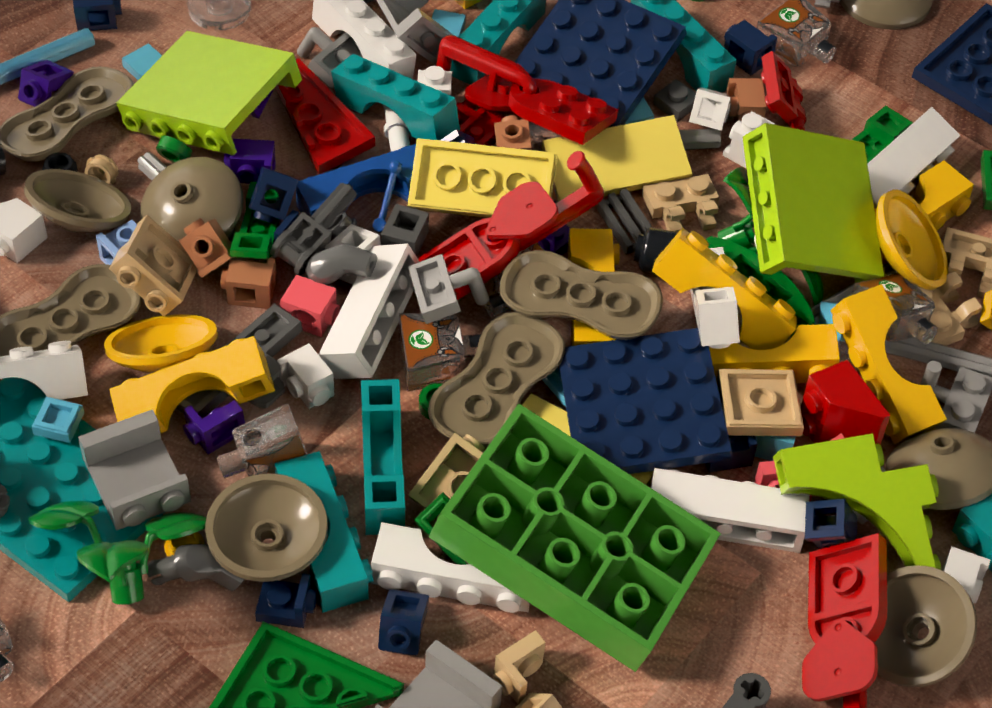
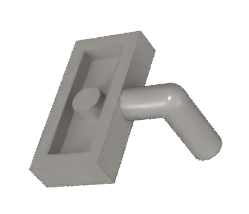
[297,27,362,89]
[408,254,489,324]
[920,361,992,433]

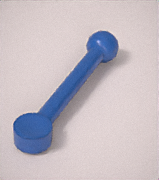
[373,161,402,232]

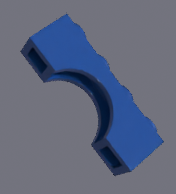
[296,144,416,217]

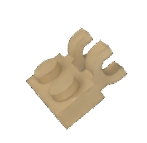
[642,174,719,233]
[943,227,992,298]
[897,271,983,346]

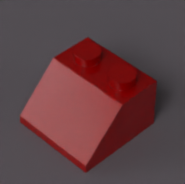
[800,360,890,445]

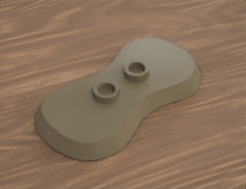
[0,66,134,162]
[499,250,663,340]
[0,264,142,356]
[428,312,565,447]

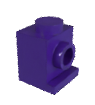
[224,139,276,184]

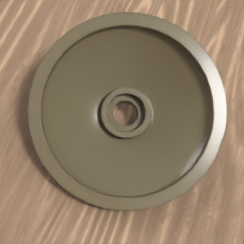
[840,0,933,30]
[140,157,243,251]
[24,169,131,233]
[885,428,992,510]
[205,473,328,582]
[875,565,977,687]

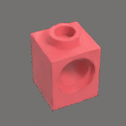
[280,275,340,337]

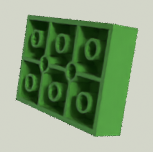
[429,404,721,672]

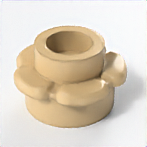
[85,154,119,184]

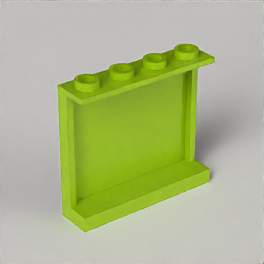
[116,31,302,155]
[742,123,884,288]

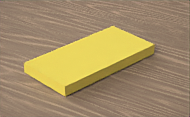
[542,115,693,202]
[407,138,557,218]

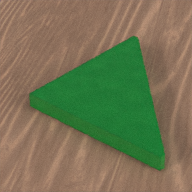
[209,621,404,708]

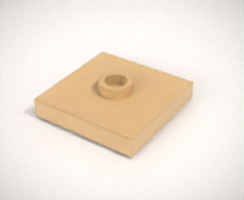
[717,369,804,436]

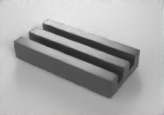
[595,188,652,255]

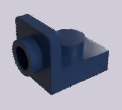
[255,573,318,628]
[378,589,429,655]

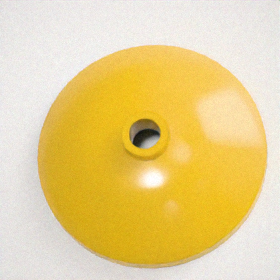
[876,189,948,290]
[104,314,218,373]

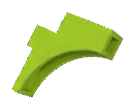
[773,433,942,570]

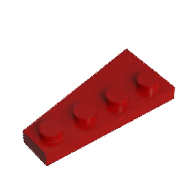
[275,58,376,174]

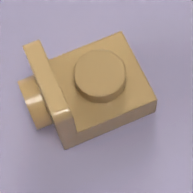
[493,630,546,704]

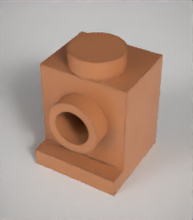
[726,78,766,124]
[494,115,532,150]
[179,218,235,278]
[220,258,277,309]

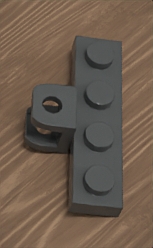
[176,303,303,419]

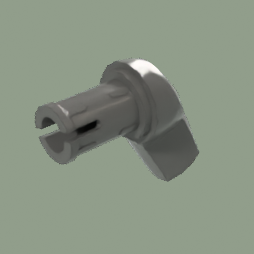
[306,244,378,285]
[147,544,244,592]

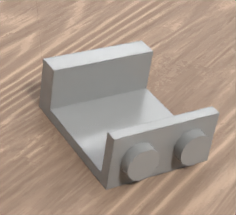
[377,0,455,65]
[78,409,191,531]
[375,640,502,708]

